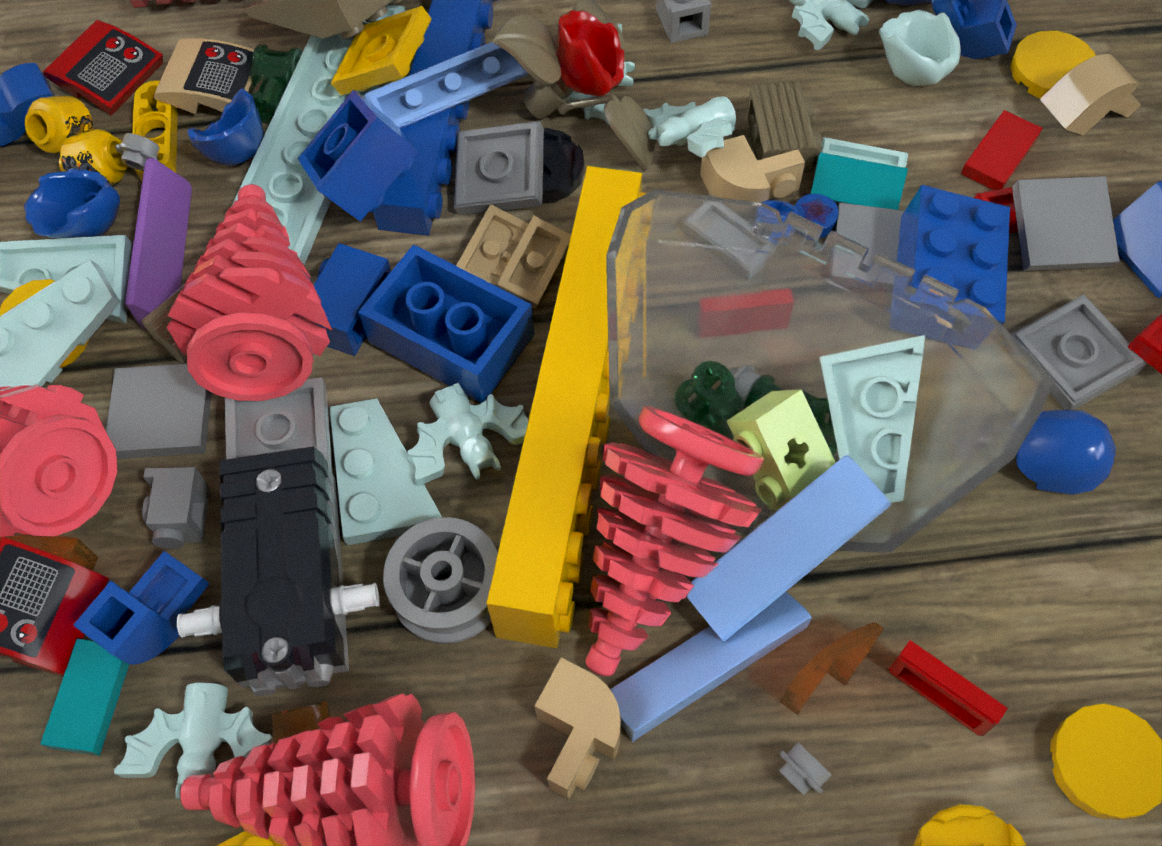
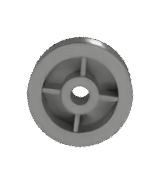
[383,517,498,644]

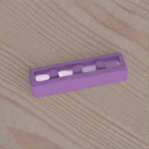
[125,158,192,329]

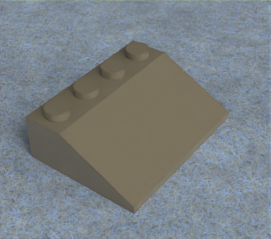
[245,0,404,39]

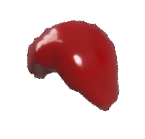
[556,10,625,97]

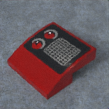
[43,20,163,116]
[0,537,109,677]

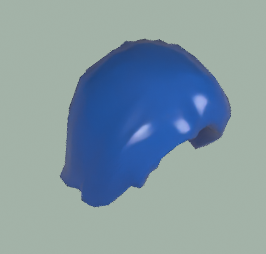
[187,88,264,166]
[24,168,120,239]
[1014,409,1116,495]

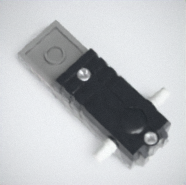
[177,377,379,696]

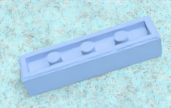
[364,42,530,129]
[687,455,892,642]
[610,592,812,742]

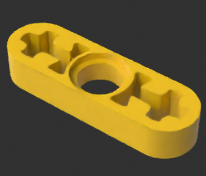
[132,81,178,182]

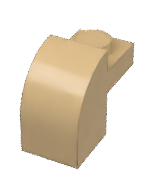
[1040,54,1141,136]
[700,135,805,217]
[534,658,621,800]

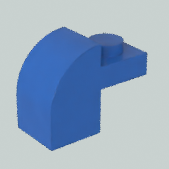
[932,0,1017,59]
[73,551,209,665]

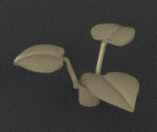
[492,0,655,172]

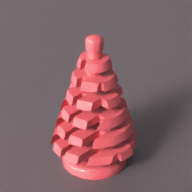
[166,184,332,401]
[0,384,118,540]
[586,406,765,677]
[180,693,475,846]

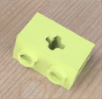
[727,389,836,510]

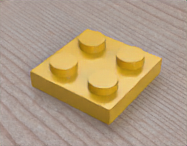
[331,6,432,96]

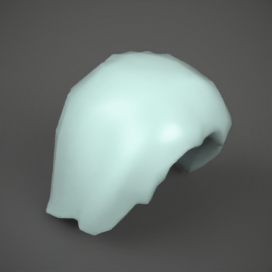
[879,10,961,86]

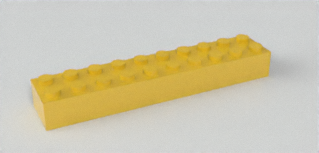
[486,166,649,649]

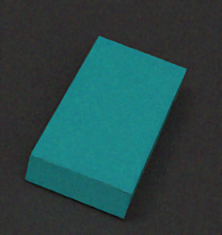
[810,152,908,210]
[40,639,130,756]

